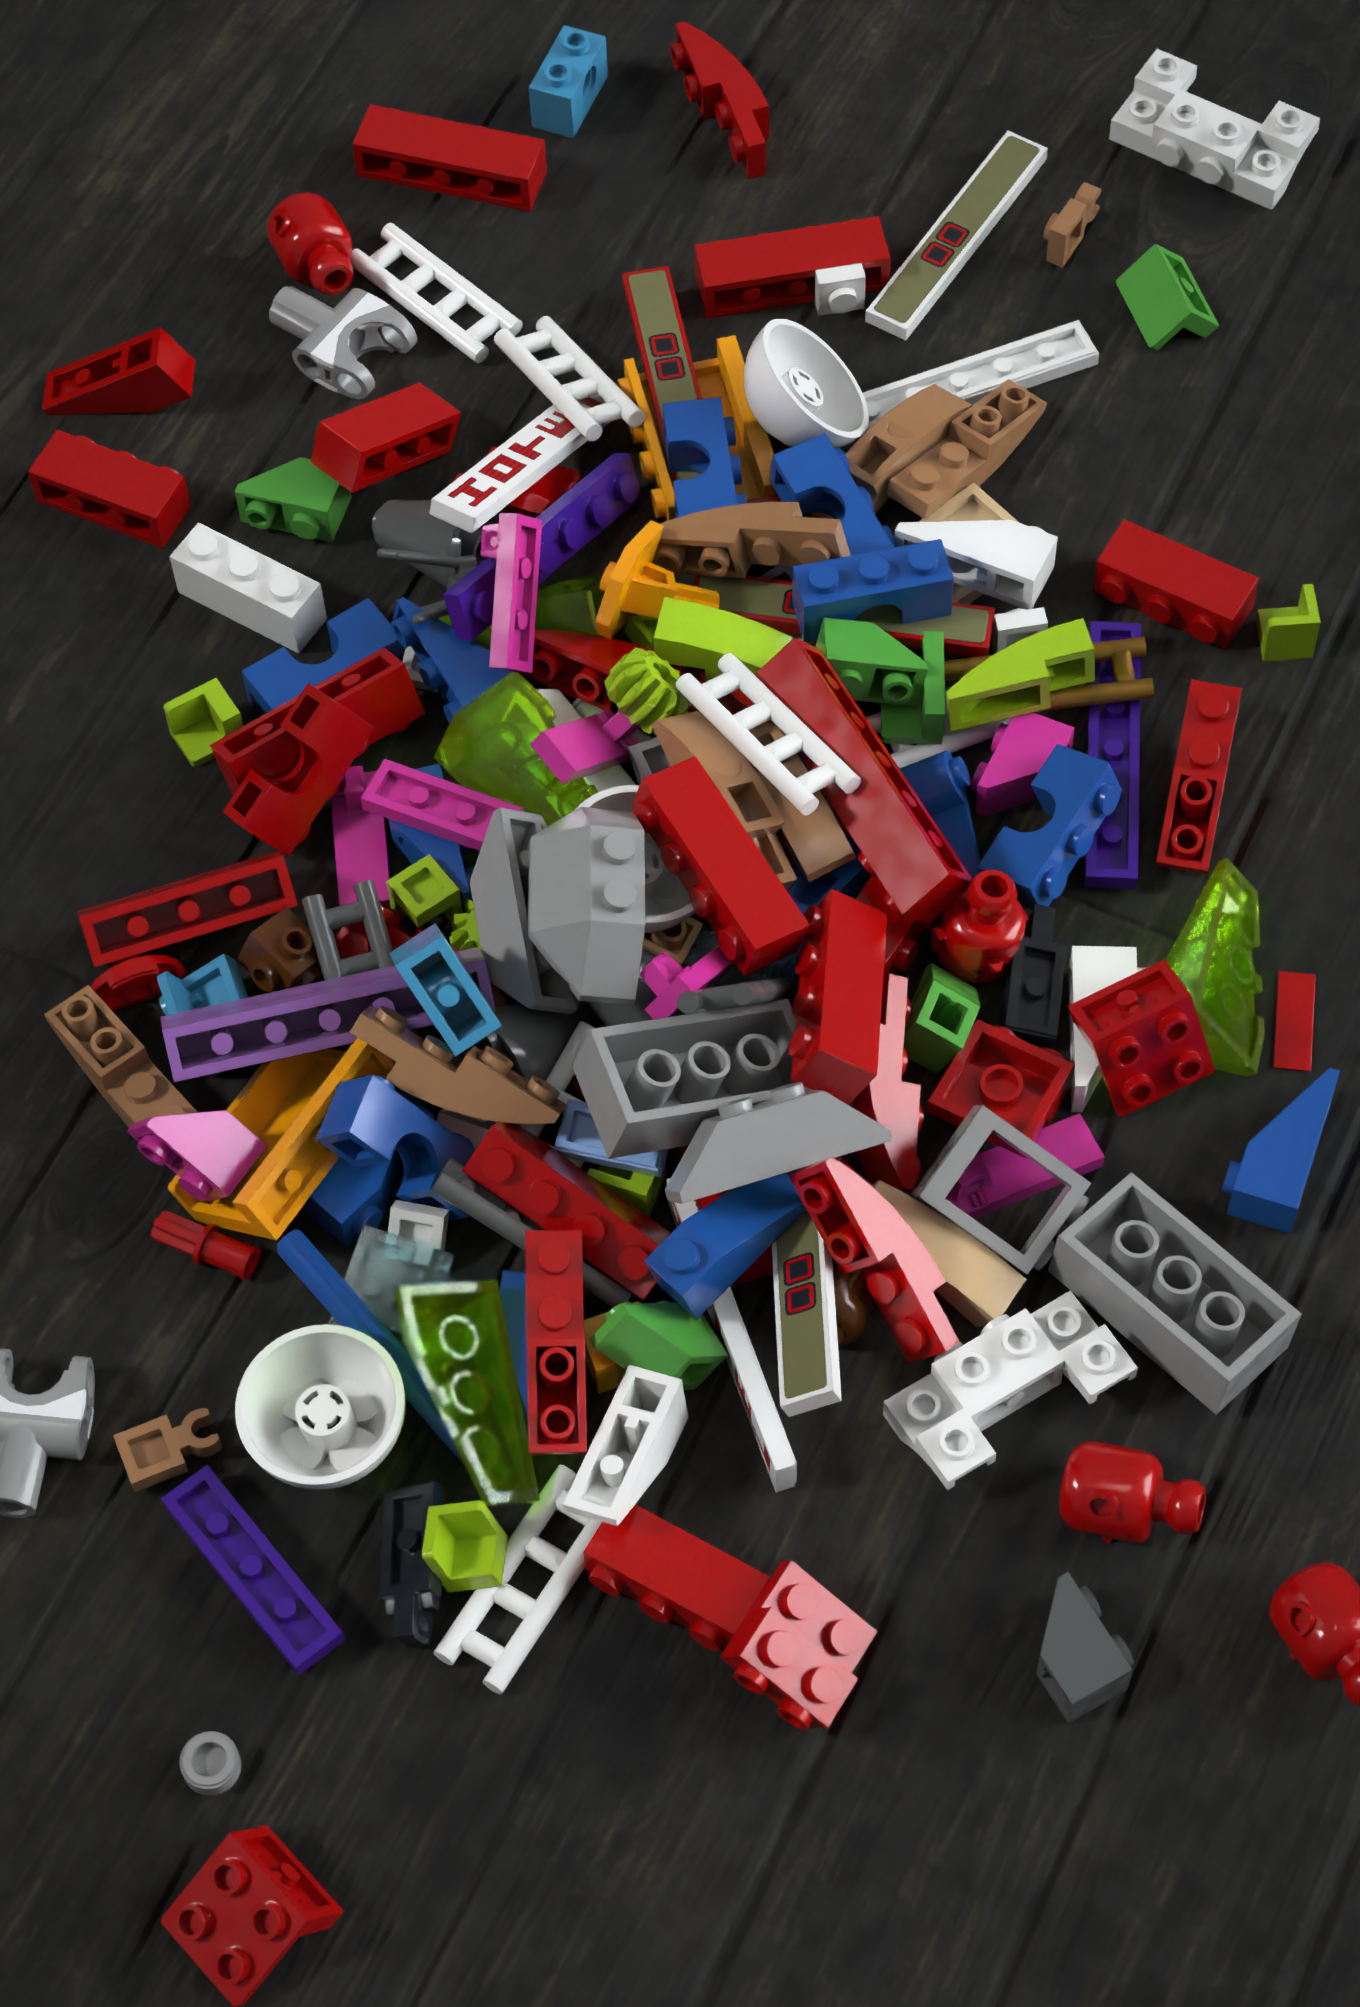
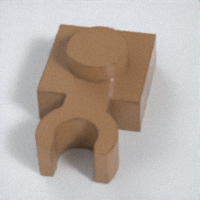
[1043,182,1101,268]
[113,1408,222,1492]

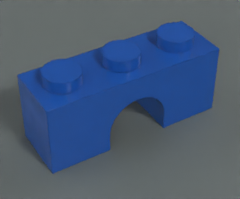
[662,397,746,518]
[769,433,897,555]
[792,539,954,642]
[242,598,404,716]
[977,744,1122,911]
[316,1075,476,1221]

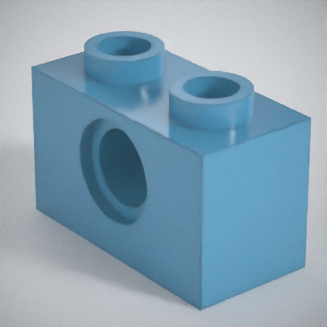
[529,25,608,139]
[389,923,502,1056]

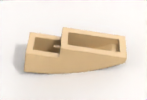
[872,1180,1027,1327]

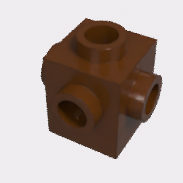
[237,907,323,993]

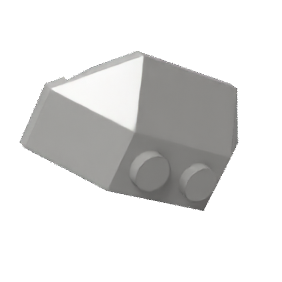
[470,807,581,1014]
[528,807,645,1005]
[665,1082,892,1204]

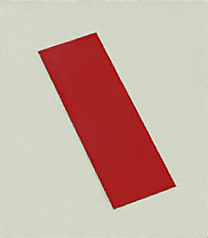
[1273,971,1316,1071]

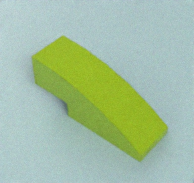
[654,597,793,681]
[946,618,1095,732]

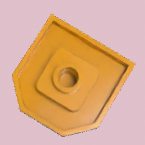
[595,520,720,639]

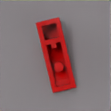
[42,327,195,415]

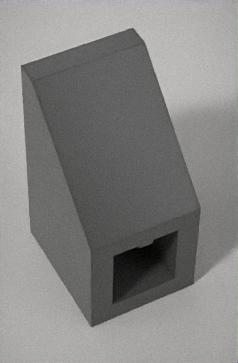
[1036,1572,1134,1723]

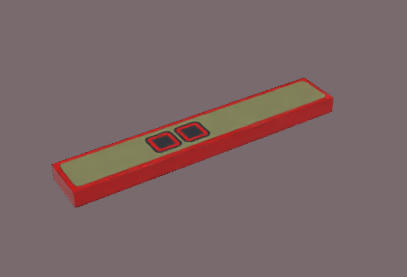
[622,266,702,490]
[694,575,995,657]

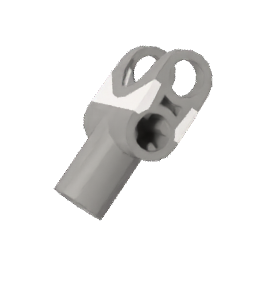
[269,286,417,399]
[0,1348,95,1518]

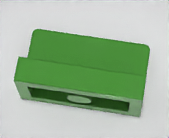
[1116,244,1219,350]
[880,631,946,744]

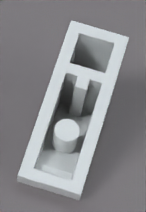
[895,520,1058,610]
[1068,946,1145,1112]
[562,1365,688,1526]

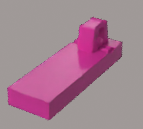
[480,513,542,673]
[530,709,640,785]
[361,759,524,851]
[331,766,391,908]
[639,946,736,1019]
[946,1113,1105,1219]

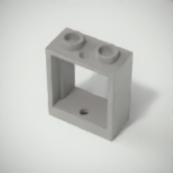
[911,1105,1091,1275]

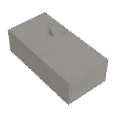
[572,999,809,1159]
[1048,1172,1302,1415]

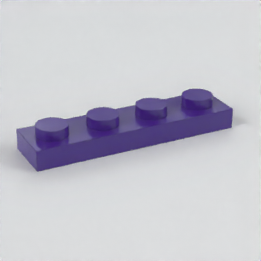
[161,1465,345,1676]

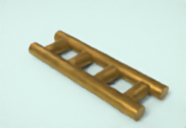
[944,637,1154,712]

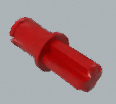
[151,1211,261,1280]

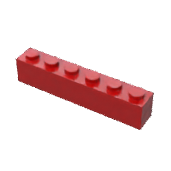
[754,638,972,924]

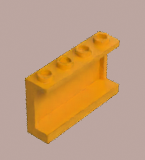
[617,335,777,521]
[168,1037,395,1241]

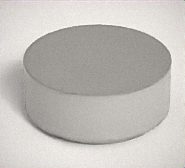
[179,1731,241,1795]

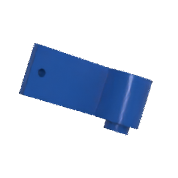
[900,750,981,878]

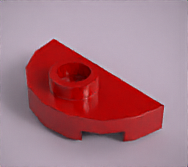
[90,955,188,1012]

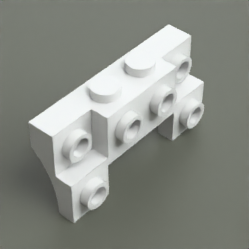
[1109,49,1320,210]
[883,1290,1138,1490]

